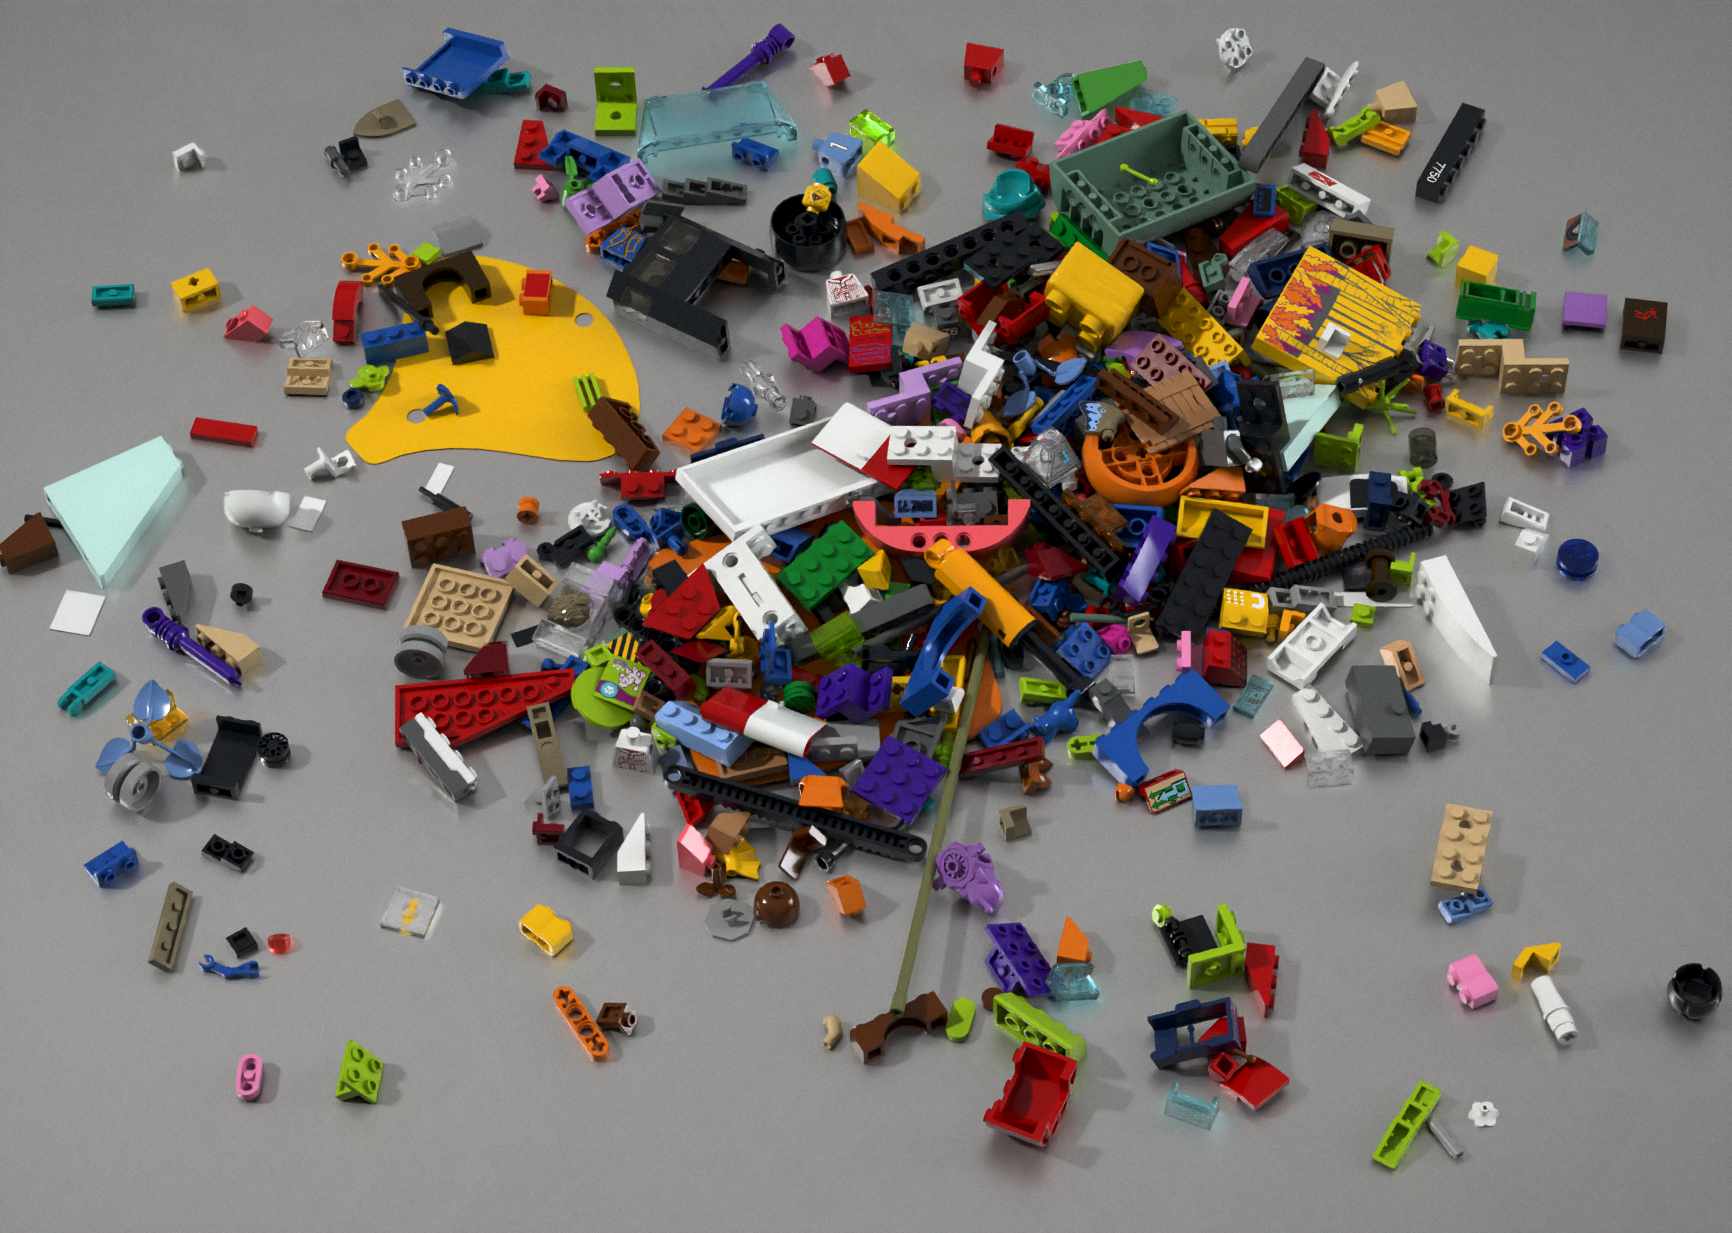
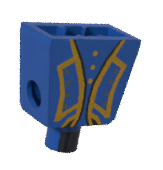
[600,226,647,269]

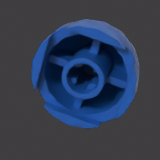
[721,383,758,427]

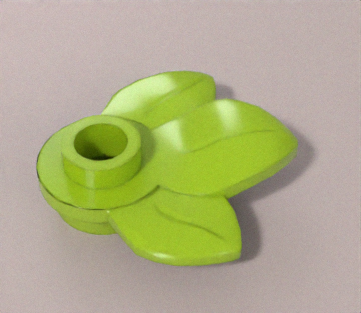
[349,365,390,391]

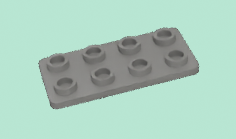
[805,719,880,762]

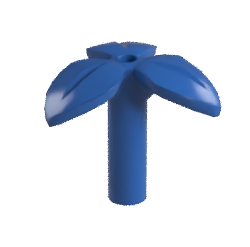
[423,384,459,417]

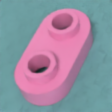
[235,1054,263,1100]

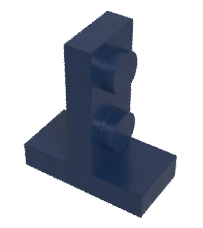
[1363,471,1392,531]

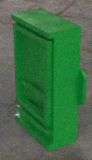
[1455,279,1537,331]

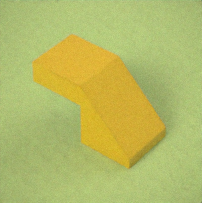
[1511,942,1562,981]

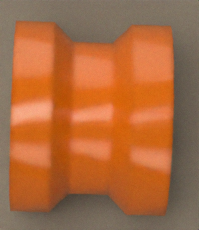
[517,497,540,524]

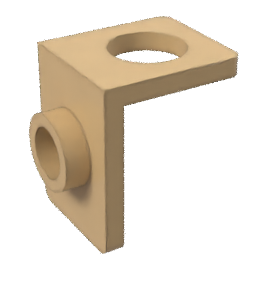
[1127,612,1159,655]

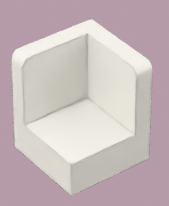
[1315,322,1352,360]

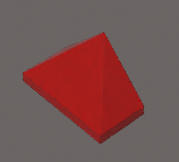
[675,791,715,827]

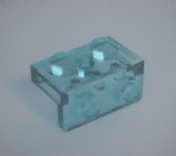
[1045,963,1100,1001]

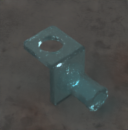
[632,566,656,615]

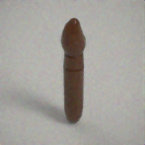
[964,637,977,683]

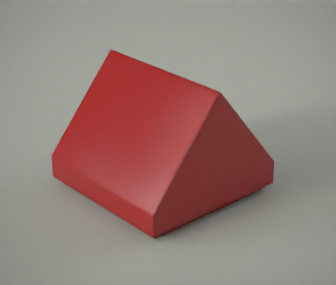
[1208,1052,1240,1083]

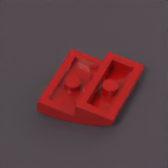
[1220,1056,1290,1112]

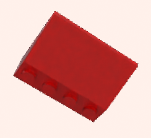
[1226,500,1286,585]

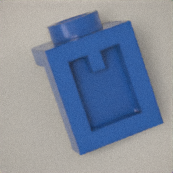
[650,507,685,535]

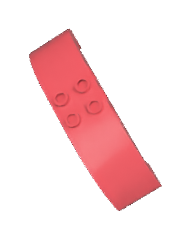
[853,499,1031,561]

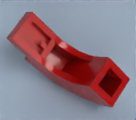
[332,280,364,342]

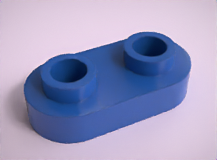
[613,504,647,540]

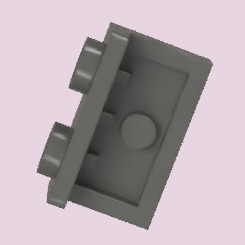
[956,487,1004,520]

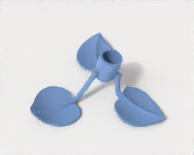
[1003,350,1087,417]
[95,679,203,778]

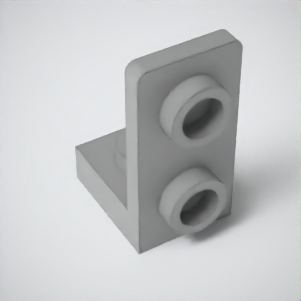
[524,775,561,819]

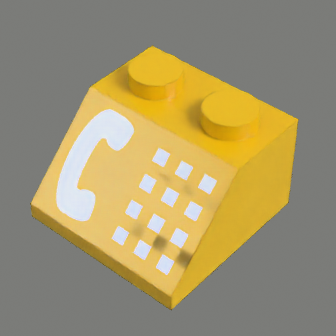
[1218,588,1269,638]

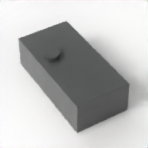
[1345,665,1416,754]

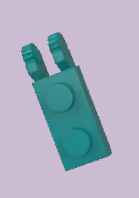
[57,662,117,716]

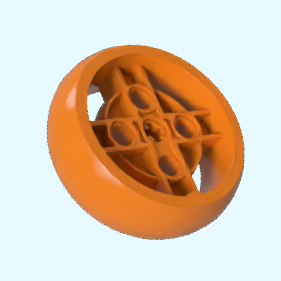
[1082,407,1200,509]

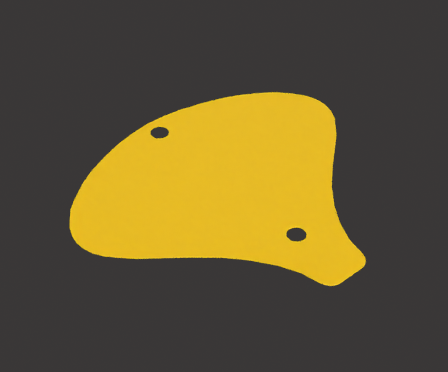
[346,256,640,464]

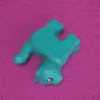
[1466,319,1511,339]

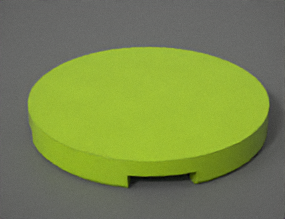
[571,667,634,730]

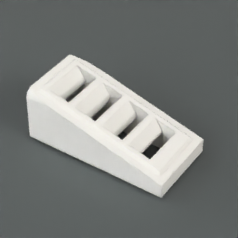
[1499,497,1550,532]

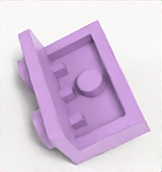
[479,538,530,578]

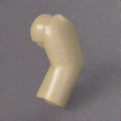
[821,1014,843,1049]

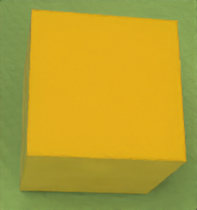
[1455,245,1499,288]

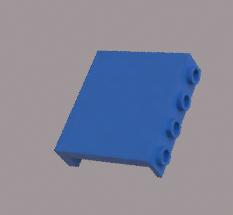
[401,28,510,99]

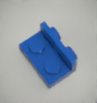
[731,137,779,171]
[1025,578,1071,620]
[977,708,1033,748]
[84,841,139,888]

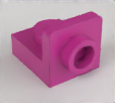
[1096,623,1133,658]

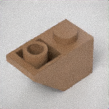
[705,812,751,855]

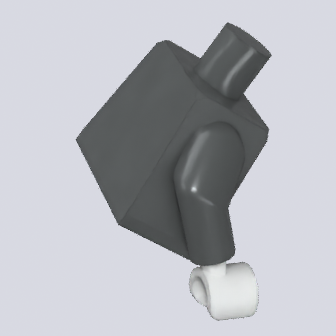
[1198,416,1263,473]

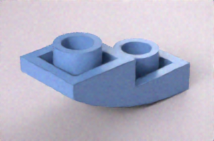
[1438,886,1494,925]

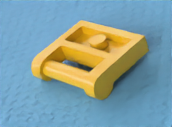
[1007,397,1044,442]

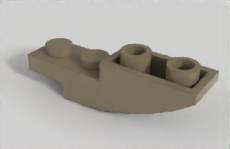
[526,702,569,788]

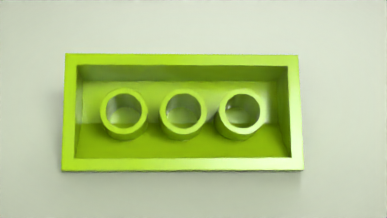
[993,992,1087,1065]

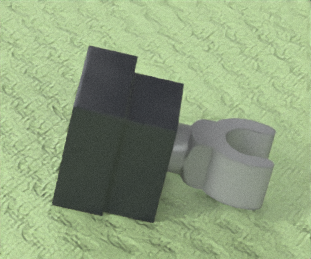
[1419,721,1461,753]

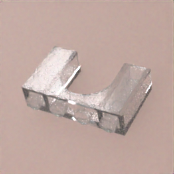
[532,562,623,660]

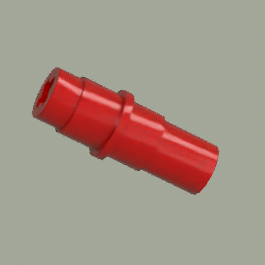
[1179,259,1210,311]

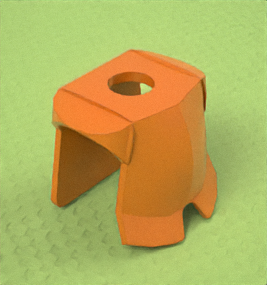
[1036,333,1077,388]
[1304,503,1357,555]
[799,775,848,813]

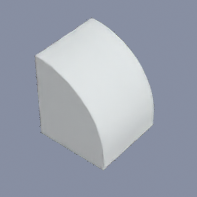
[934,686,965,714]

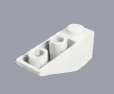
[617,813,651,885]

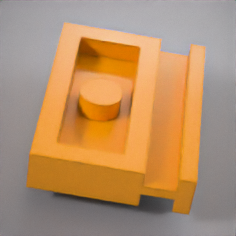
[1361,120,1411,156]

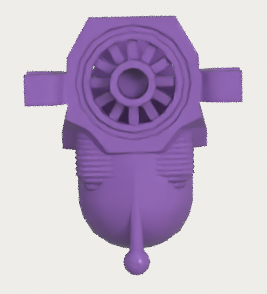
[932,842,1005,914]

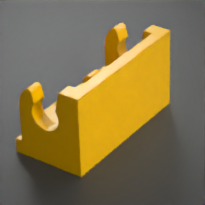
[1444,389,1494,431]

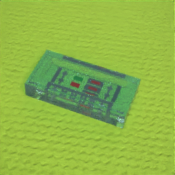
[1233,674,1273,719]

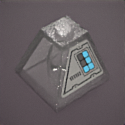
[1021,426,1082,489]

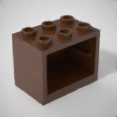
[1106,237,1183,320]

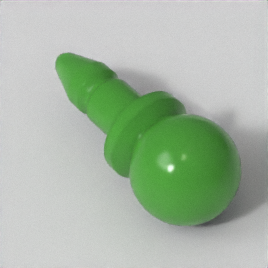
[587,527,617,563]

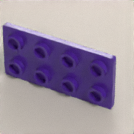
[984,923,1066,998]

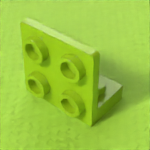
[1313,423,1364,472]

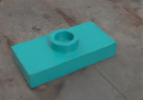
[91,284,135,307]

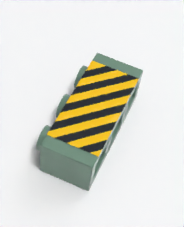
[602,628,654,690]

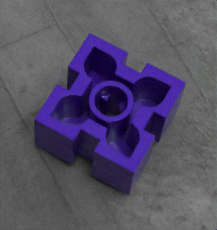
[1546,407,1608,469]

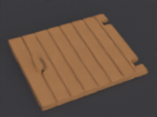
[1114,370,1221,456]

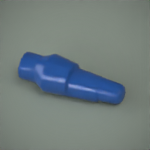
[1402,689,1422,716]

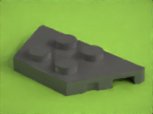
[892,713,948,760]

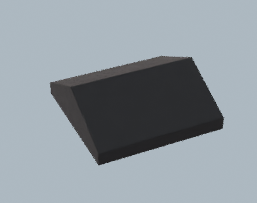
[445,321,494,365]

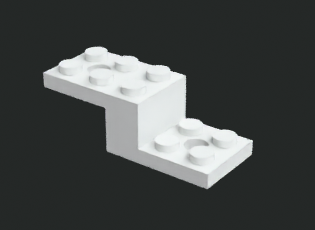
[957,320,1005,429]
[887,426,1002,483]

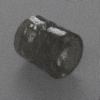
[1408,427,1438,468]

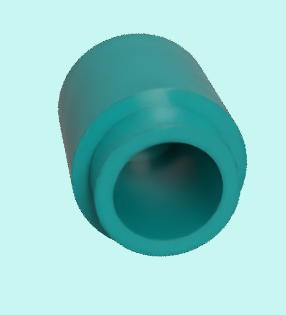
[812,168,837,198]

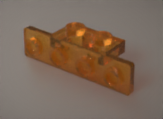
[1060,488,1127,559]

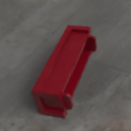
[634,639,696,701]

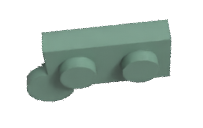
[1198,253,1228,293]

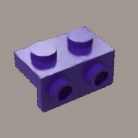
[931,380,972,426]

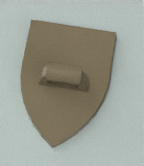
[353,99,416,138]

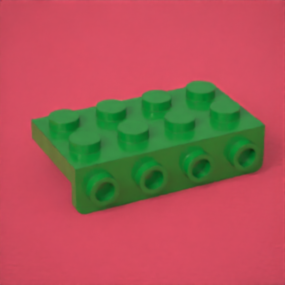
[776,520,875,612]

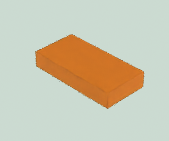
[846,218,874,256]

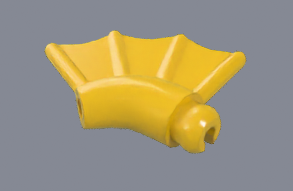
[713,836,762,880]

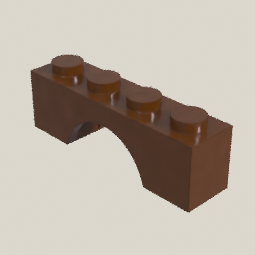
[850,991,948,1065]

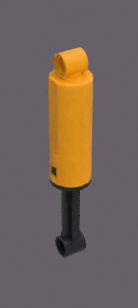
[924,539,1096,706]

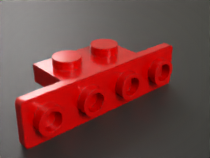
[599,469,678,500]

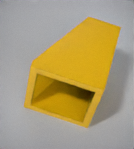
[857,141,922,213]

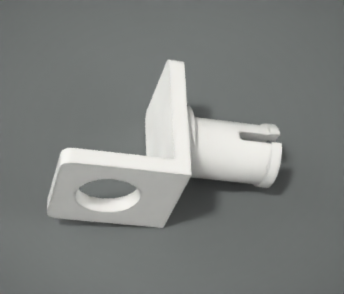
[304,447,356,480]

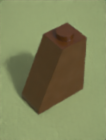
[0,512,59,574]

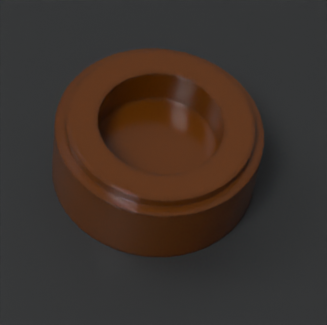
[981,987,1004,1012]

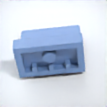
[1191,785,1242,826]

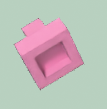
[532,174,560,202]

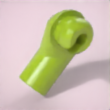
[690,673,710,702]

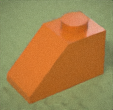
[826,874,867,916]
[1056,917,1093,974]

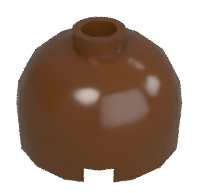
[753,881,800,929]

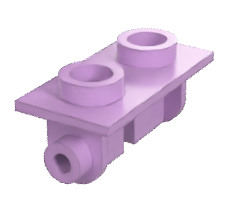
[620,538,655,582]

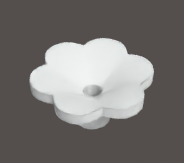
[1468,1101,1499,1128]

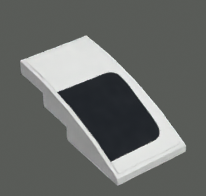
[1316,474,1408,518]

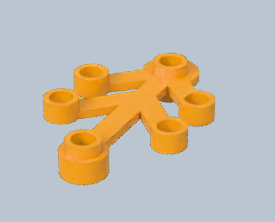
[341,243,422,288]
[1502,401,1582,458]

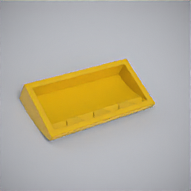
[1176,495,1269,549]

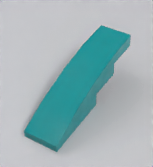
[473,68,532,93]

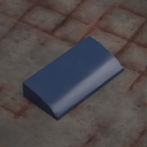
[1247,243,1333,300]

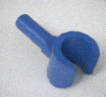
[541,658,563,671]

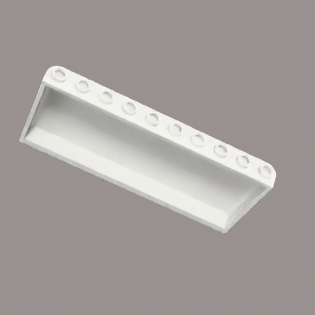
[676,416,914,542]

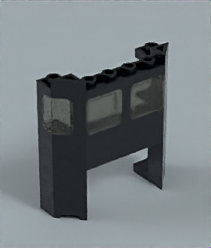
[606,213,788,361]

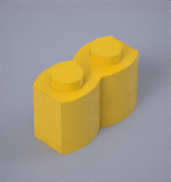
[519,904,573,956]

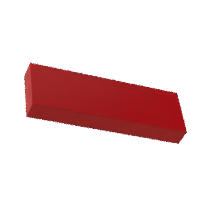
[190,417,258,447]

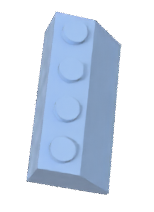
[654,701,755,768]

